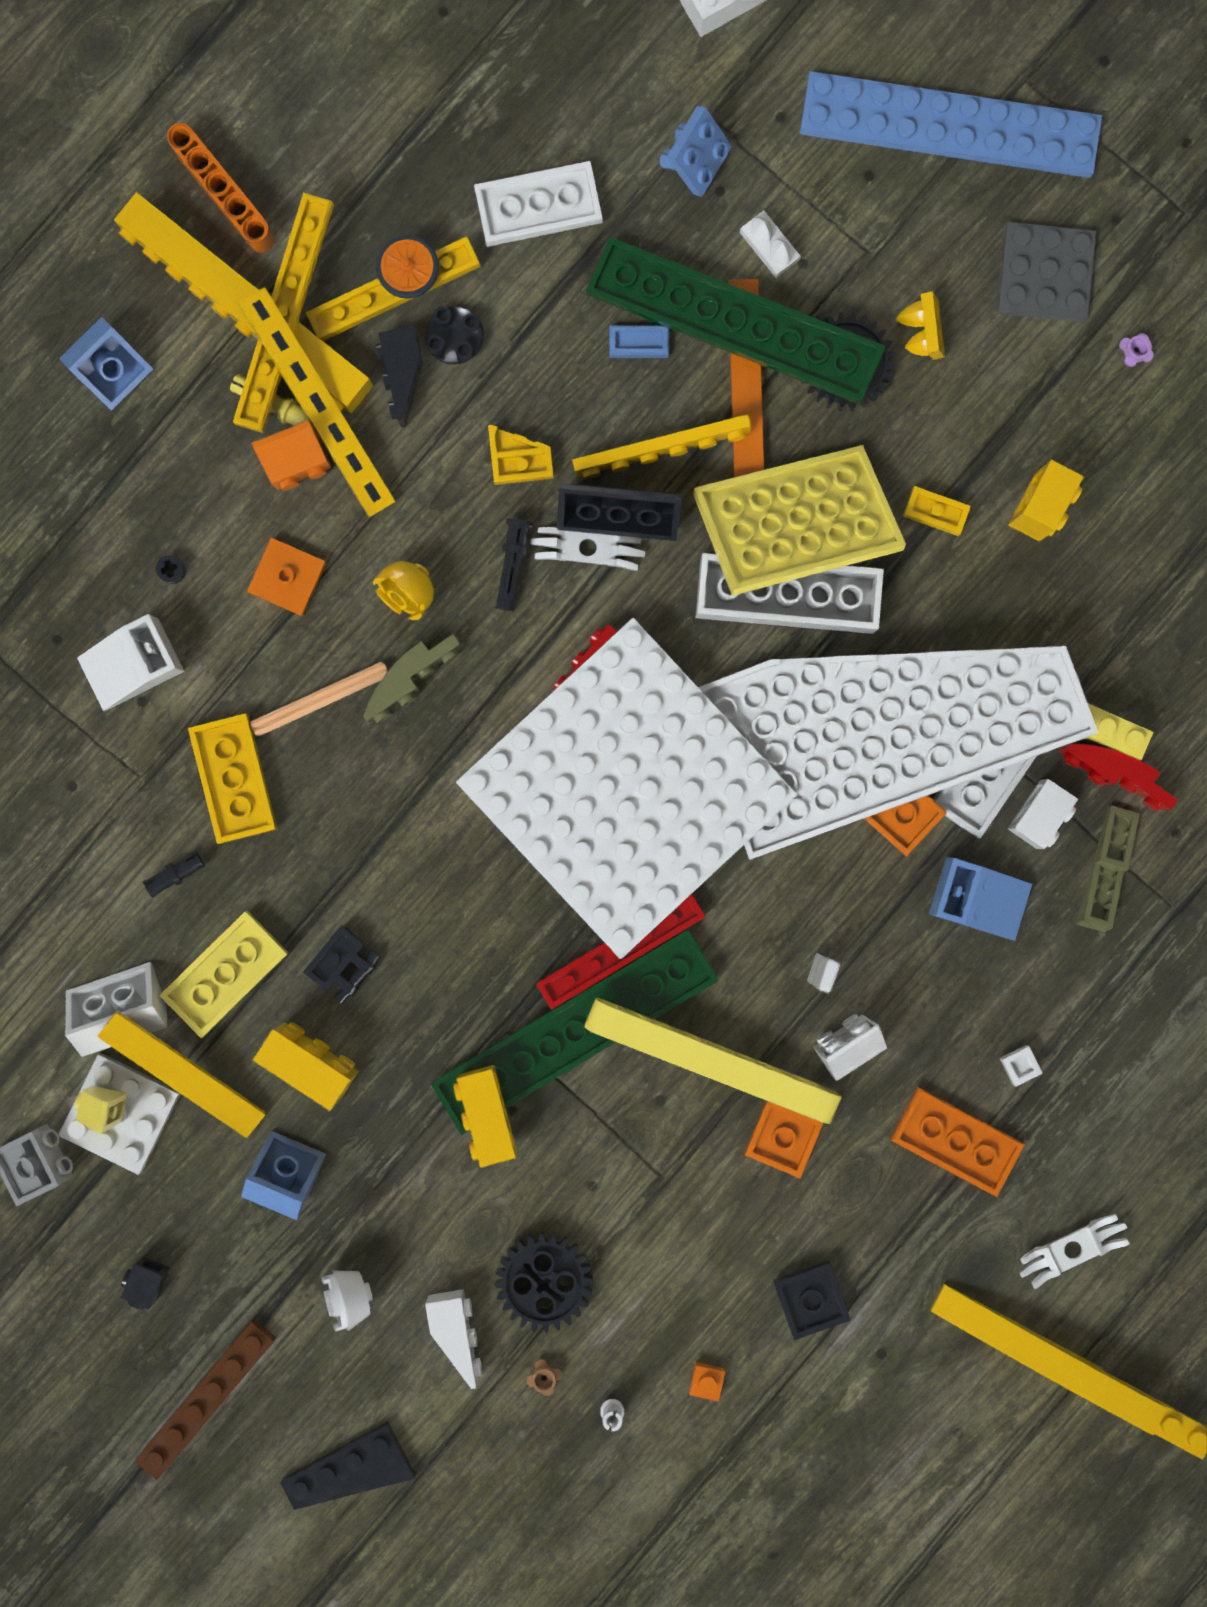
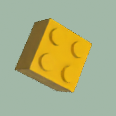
[1008,460,1084,541]

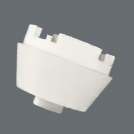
[322,1270,373,1332]

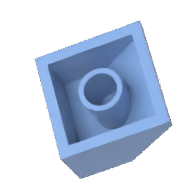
[59,317,153,411]
[241,1131,326,1220]

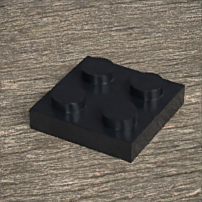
[773,1260,851,1340]

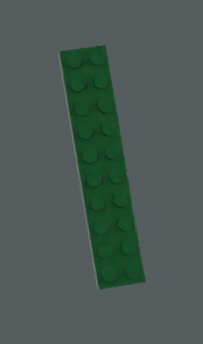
[586,237,886,405]
[430,929,719,1135]

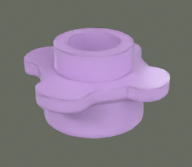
[1119,333,1154,367]

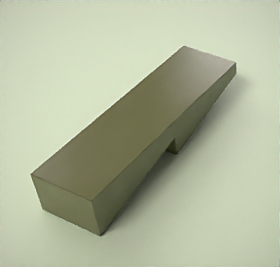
[1076,805,1140,932]

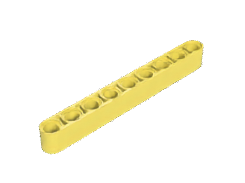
[584,998,842,1124]

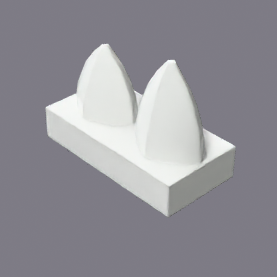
[740,210,801,278]

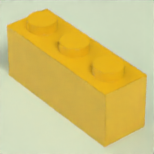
[453,1065,517,1168]

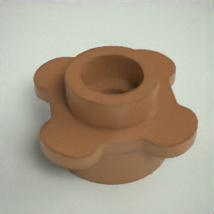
[527,1359,562,1396]

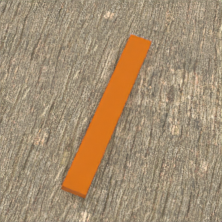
[728,279,764,477]

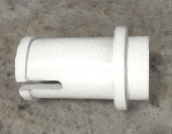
[600,1399,624,1431]

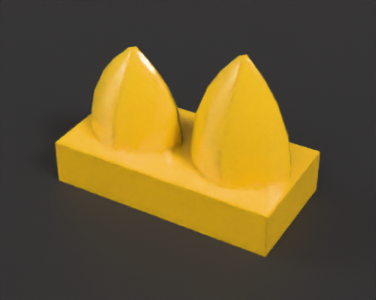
[896,291,945,360]

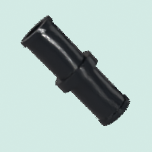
[143,850,206,897]

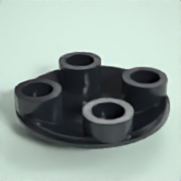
[425,306,484,365]

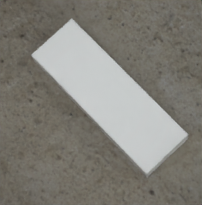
[807,953,840,993]

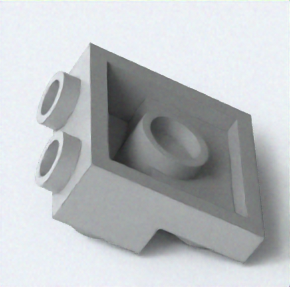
[0,1124,74,1207]

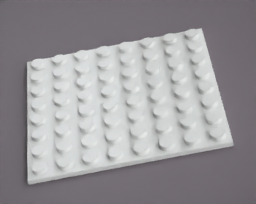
[456,618,797,960]

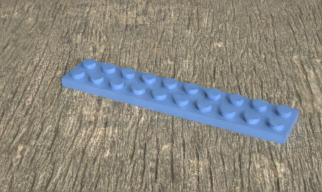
[800,71,1102,178]

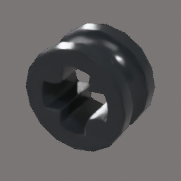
[156,555,186,584]

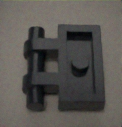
[303,925,381,1004]

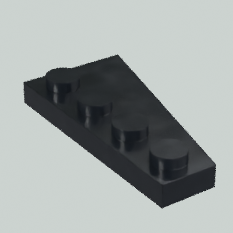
[280,1421,416,1510]

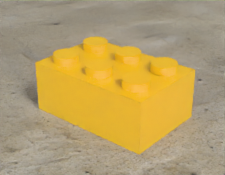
[253,1022,359,1111]

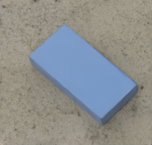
[609,325,669,358]

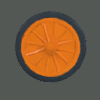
[376,235,439,298]

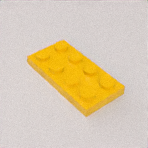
[188,713,277,844]

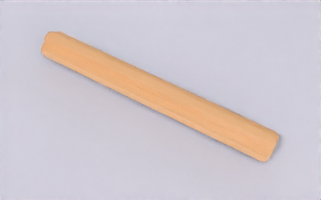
[250,662,388,736]

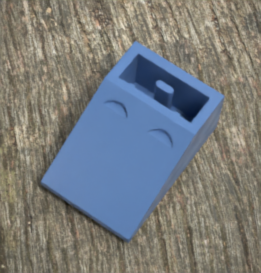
[929,857,1032,941]

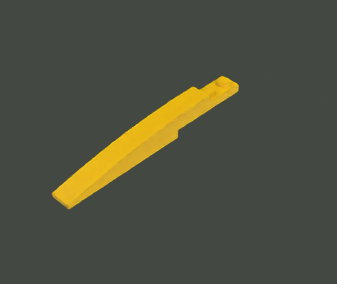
[930,1284,1207,1460]

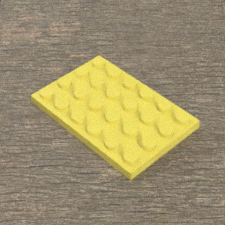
[693,445,906,596]

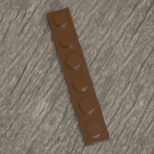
[134,1319,276,1480]

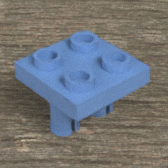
[660,106,732,197]

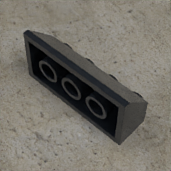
[557,483,682,541]

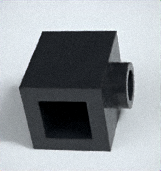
[121,1257,170,1310]

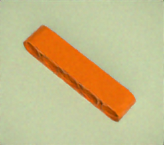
[167,123,274,253]

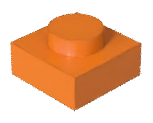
[689,1362,725,1402]

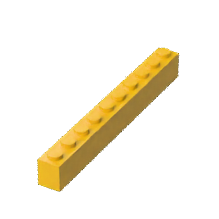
[114,192,373,414]

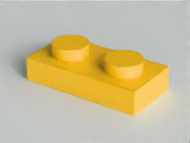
[903,486,971,536]

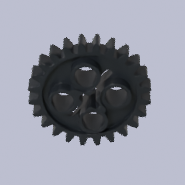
[801,312,896,411]
[495,1231,593,1333]

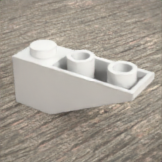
[425,1289,482,1389]

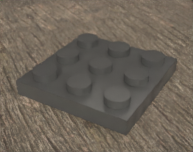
[996,222,1096,323]

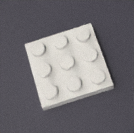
[59,1053,180,1175]

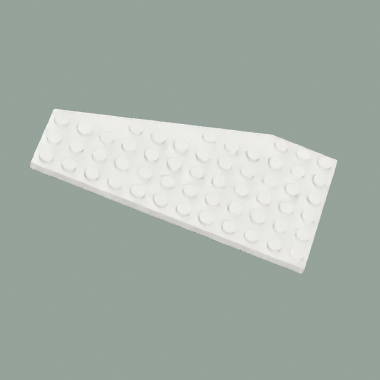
[698,646,1098,859]

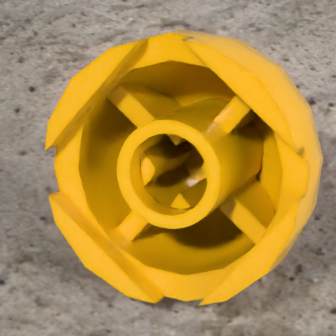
[373,561,434,620]

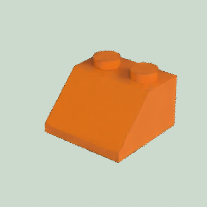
[252,421,332,491]

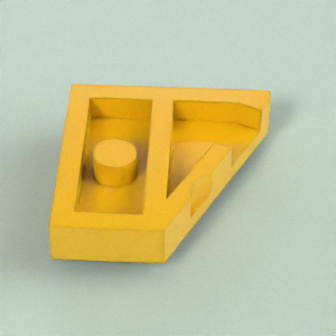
[488,425,554,485]

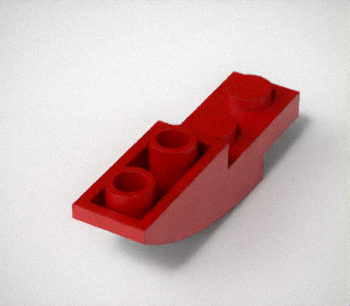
[1058,744,1178,812]

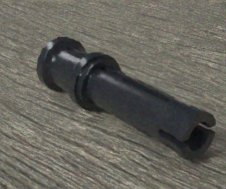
[495,518,533,612]

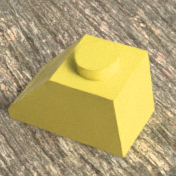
[74,1086,127,1133]

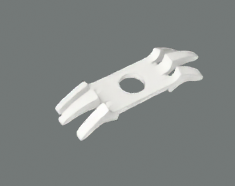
[530,527,645,571]
[1019,1214,1130,1289]

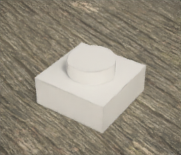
[1000,1045,1043,1087]

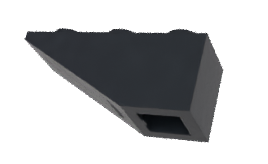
[376,325,423,428]

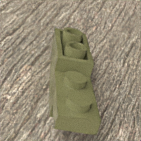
[363,634,462,724]

